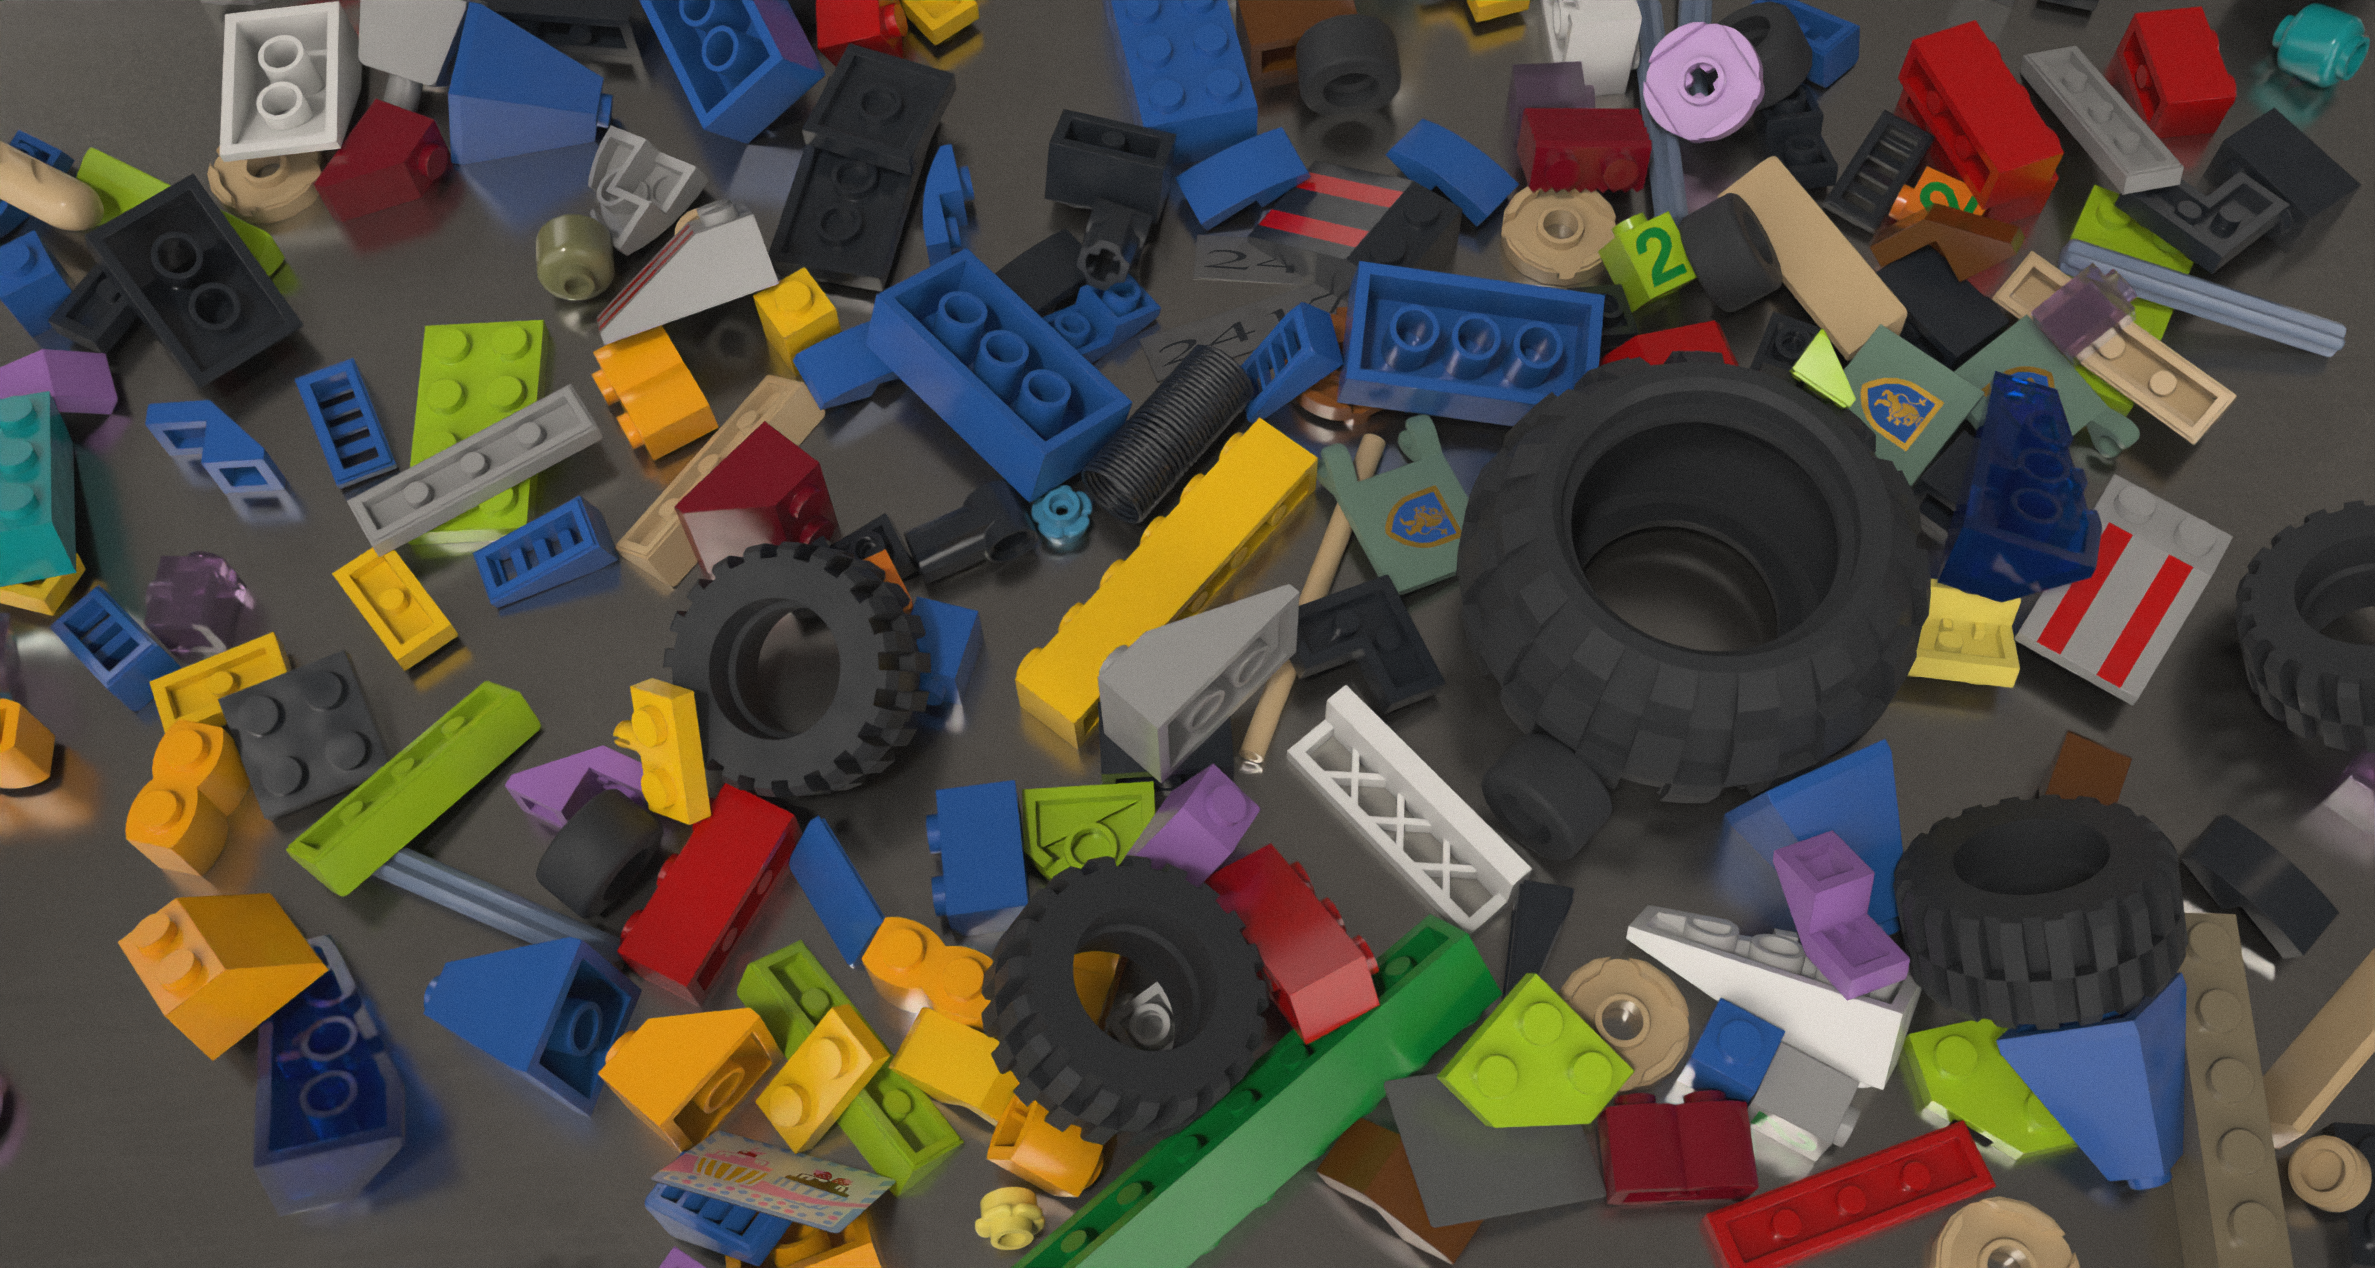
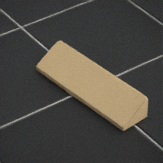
[1717,156,1907,361]
[1992,251,2237,446]
[614,375,825,587]
[2263,948,2375,1150]

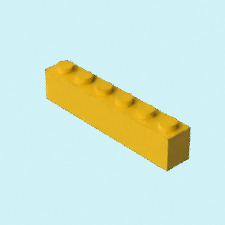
[1015,417,1318,750]

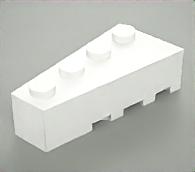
[1540,0,1642,98]

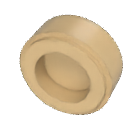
[2288,1135,2372,1212]

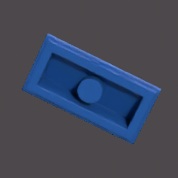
[789,816,885,967]

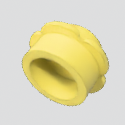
[975,1187,1045,1250]

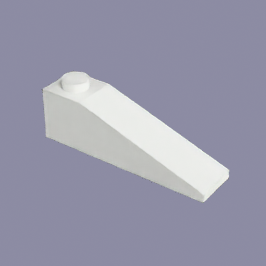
[1626,905,1922,1090]

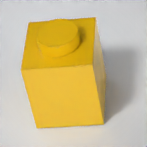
[753,267,842,377]

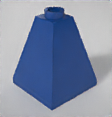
[448,2,614,165]
[1725,739,1903,936]
[423,937,642,1117]
[1996,972,2187,1190]

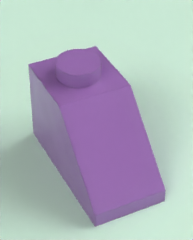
[1122,763,1261,887]

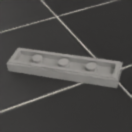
[2020,46,2184,195]
[347,384,603,557]

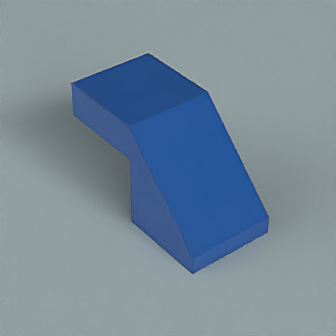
[145,400,286,494]

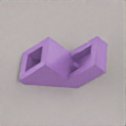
[0,349,118,414]
[505,745,662,829]
[1773,830,1910,1001]

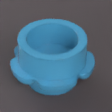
[1031,485,1093,544]

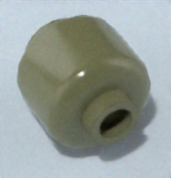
[536,214,614,301]

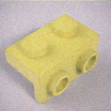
[1907,579,2021,688]

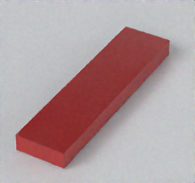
[1702,1120,1997,1268]

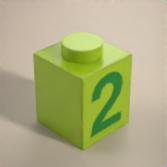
[1598,211,1697,313]

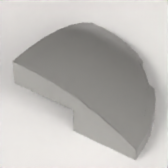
[588,125,710,256]

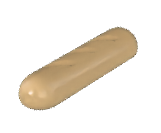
[0,140,104,231]

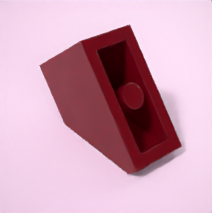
[313,98,451,222]

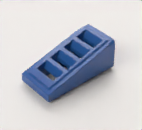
[1750,0,1860,88]
[1241,302,1344,424]
[295,358,398,489]
[473,495,619,608]
[49,585,182,711]
[645,1150,793,1267]

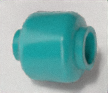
[2273,3,2370,87]

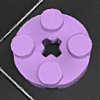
[1643,22,1765,143]

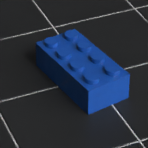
[639,0,826,144]
[1102,0,1258,166]
[865,248,1133,503]
[1337,261,1605,426]

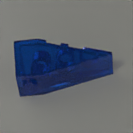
[1937,371,2102,603]
[253,934,405,1217]

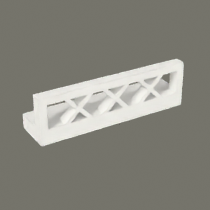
[1287,685,1532,939]

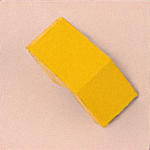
[888,1007,1018,1127]

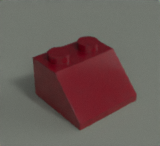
[674,421,839,574]

